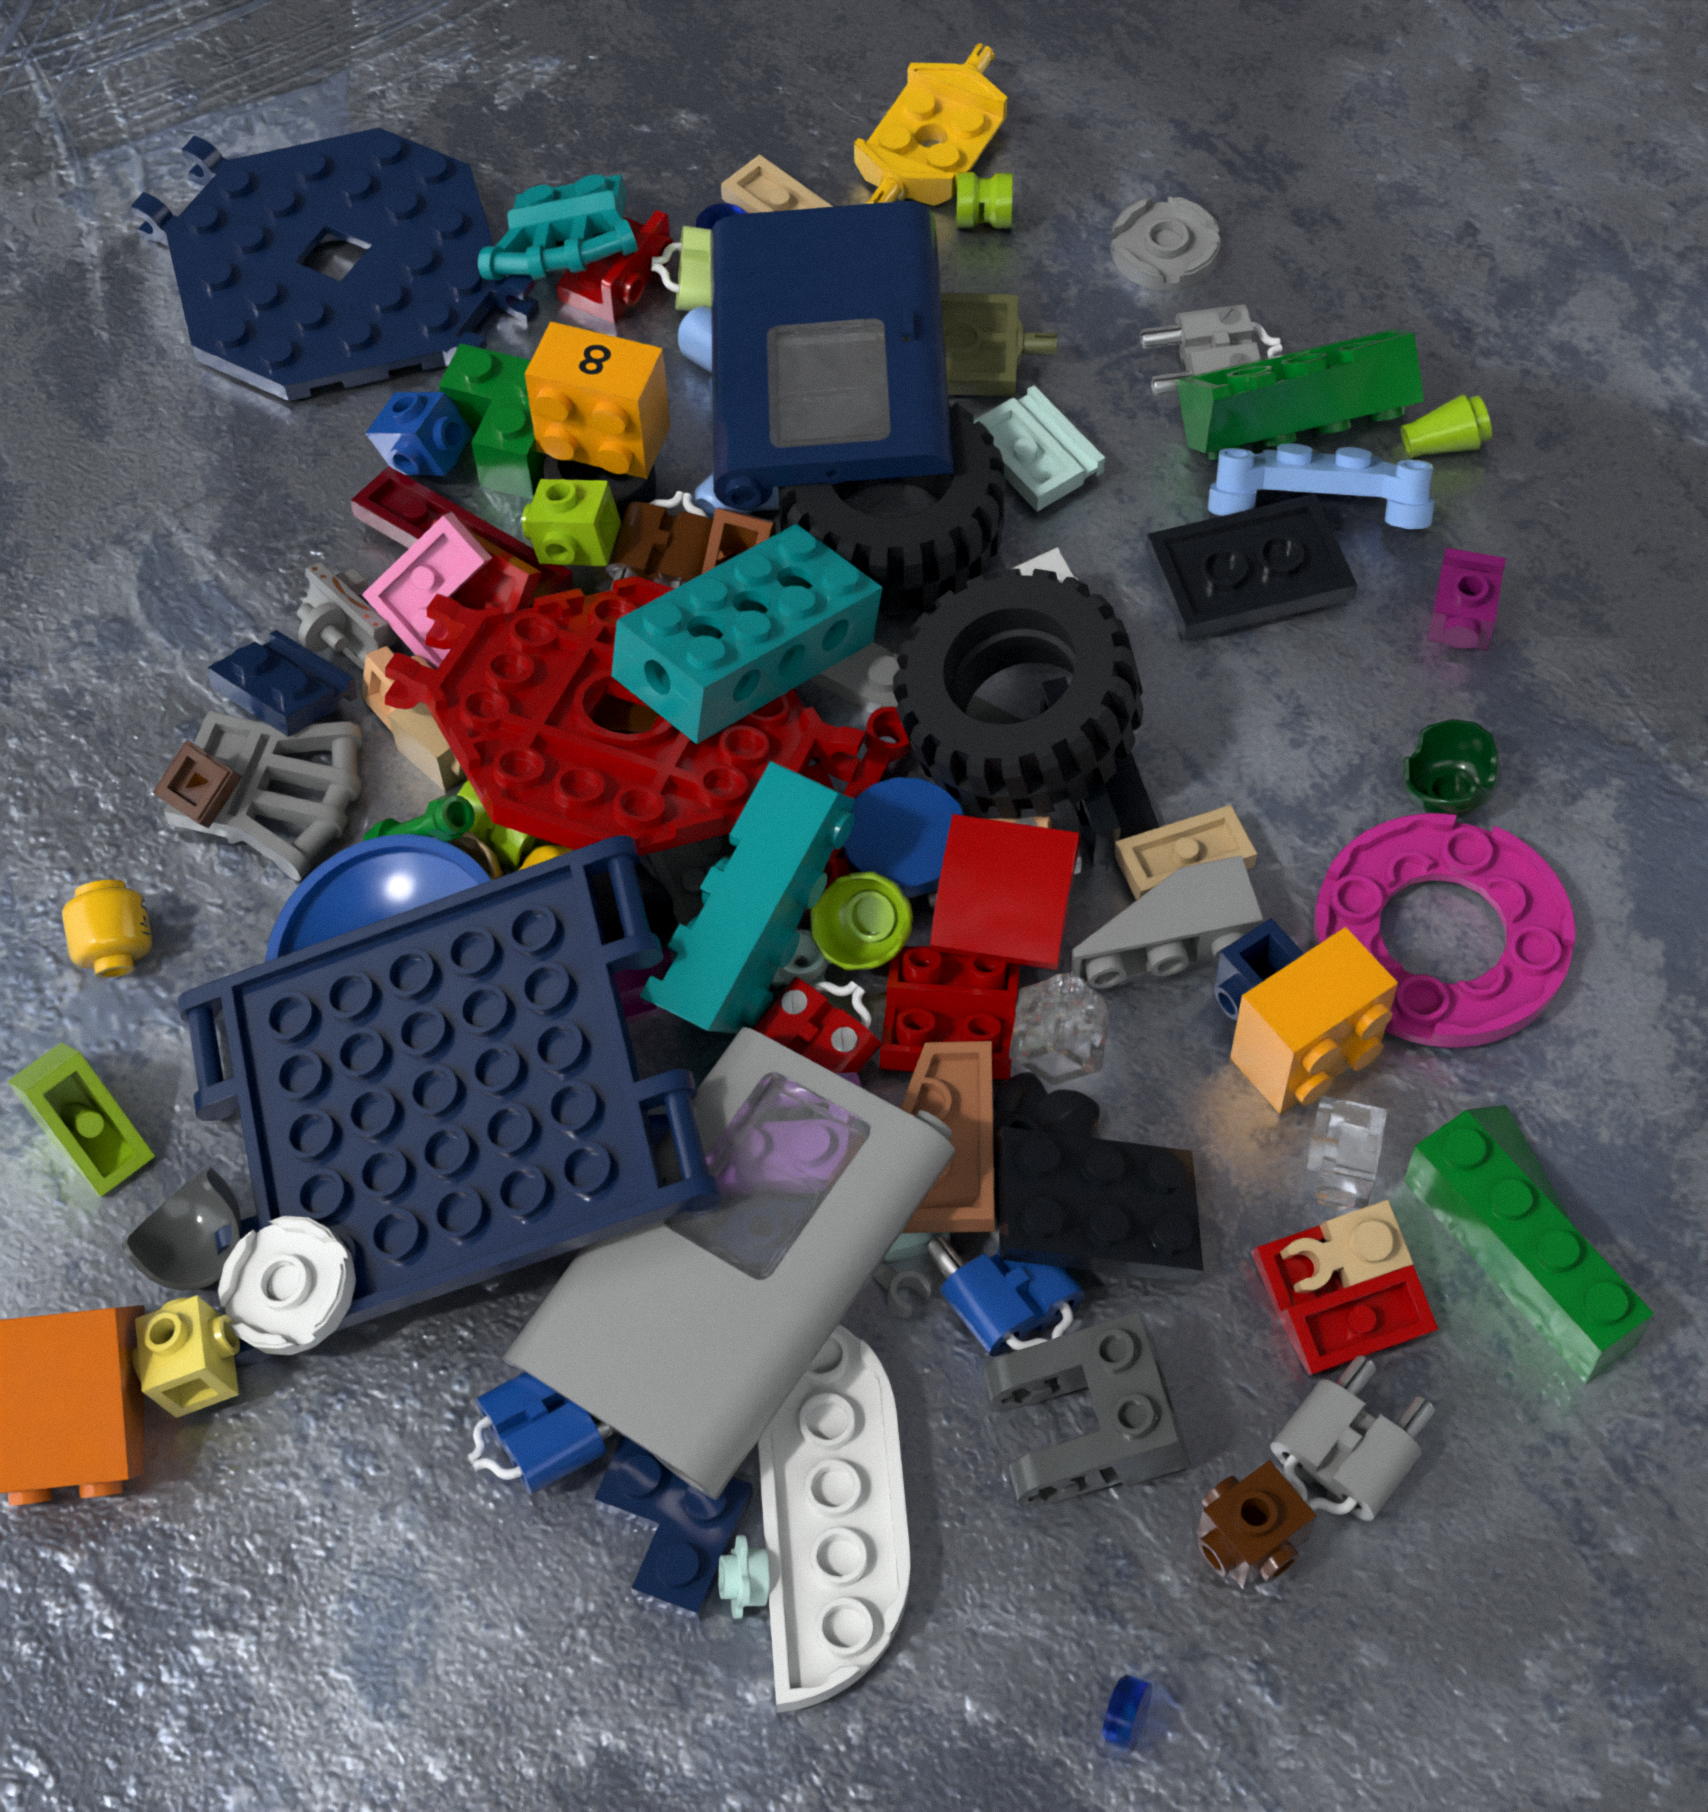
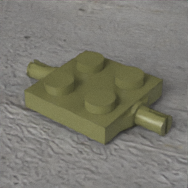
[864,293,1057,396]

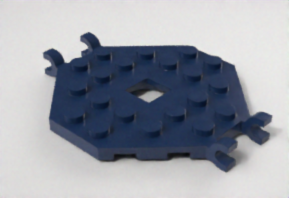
[130,128,539,401]

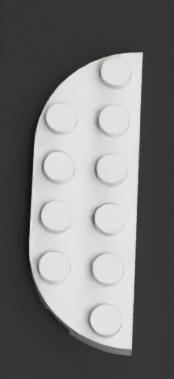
[758,1324,911,1713]

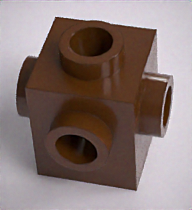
[1197,1460,1317,1589]

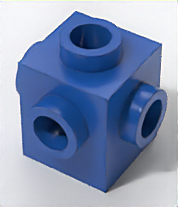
[366,392,474,476]

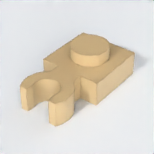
[1280,1200,1414,1294]

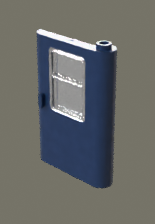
[710,201,954,510]

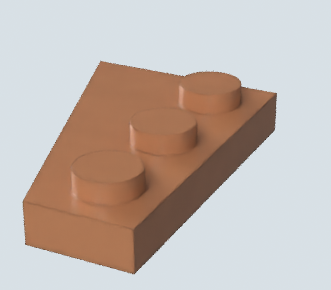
[900,1041,995,1233]

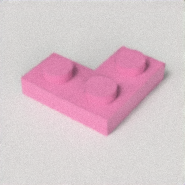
[362,512,492,670]

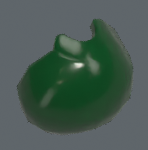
[1403,719,1500,819]

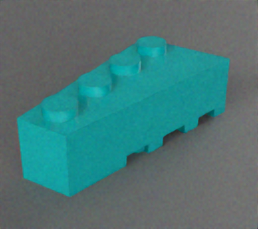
[639,761,856,1033]

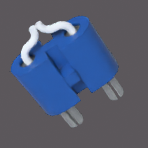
[926,1206,1085,1357]
[467,1372,618,1495]

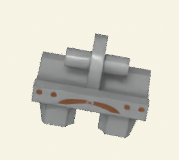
[297,562,402,671]

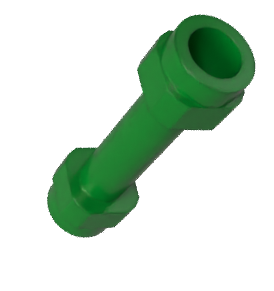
[363,795,475,842]

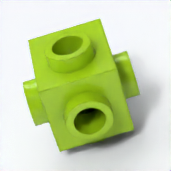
[522,479,621,566]

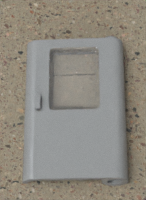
[502,1027,956,1500]

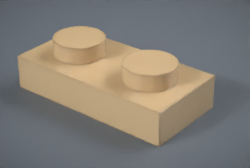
[721,154,833,214]
[1114,805,1257,901]

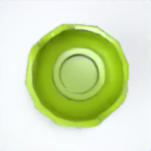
[810,871,914,970]

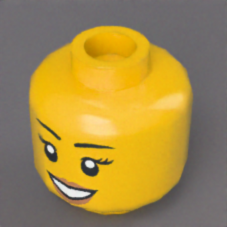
[62,879,152,979]

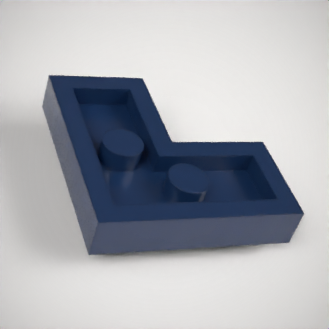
[594,1436,753,1622]

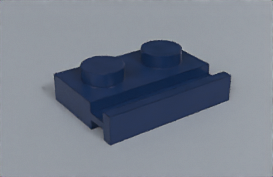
[207,630,357,737]

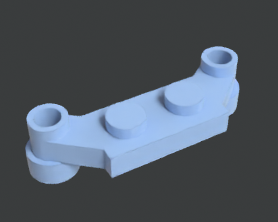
[1208,443,1435,529]

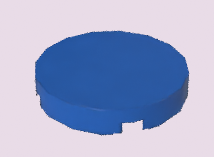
[842,777,964,897]

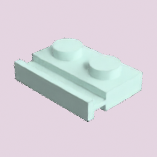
[973,385,1105,512]

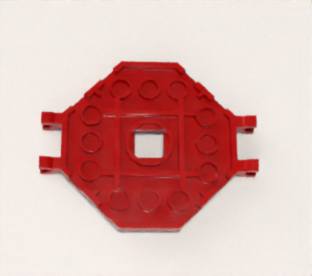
[385,576,866,856]

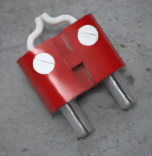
[751,977,881,1122]

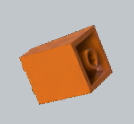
[0,1305,145,1506]

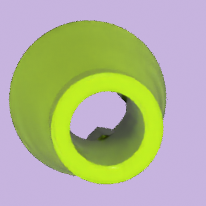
[1401,394,1492,459]

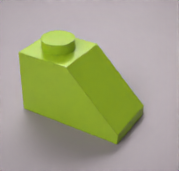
[7,1042,155,1197]

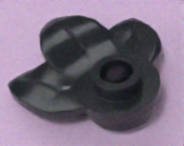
[993,1072,1100,1168]

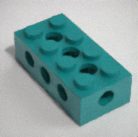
[611,524,883,744]

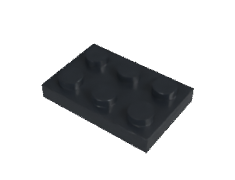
[1146,494,1357,640]
[994,1126,1204,1283]

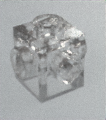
[1009,973,1112,1085]

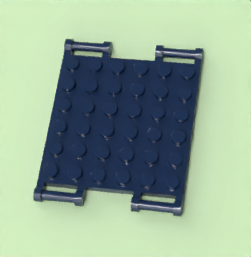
[177,835,723,1365]

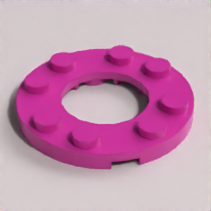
[1313,813,1575,1047]

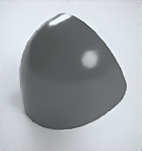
[122,1166,241,1291]

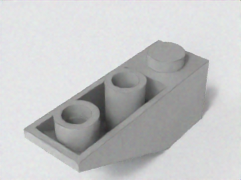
[1069,855,1264,989]

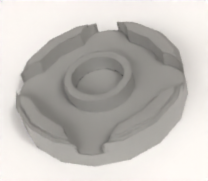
[1110,196,1221,291]

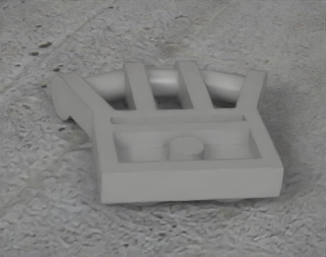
[164,711,363,881]

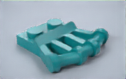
[478,174,638,281]

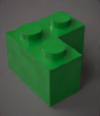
[439,343,545,500]

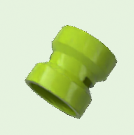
[956,172,1013,229]

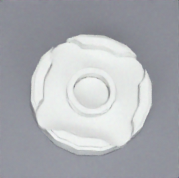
[218,1216,356,1355]

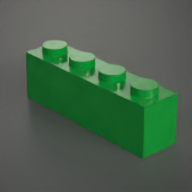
[1176,329,1424,459]
[1403,1105,1654,1384]

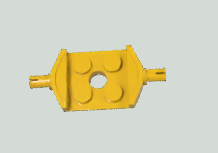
[854,43,1008,206]

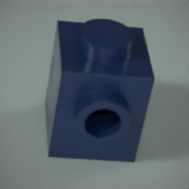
[1213,918,1304,1020]

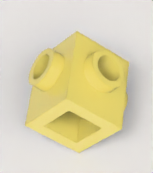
[132,1295,240,1418]

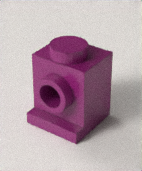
[1427,548,1506,651]

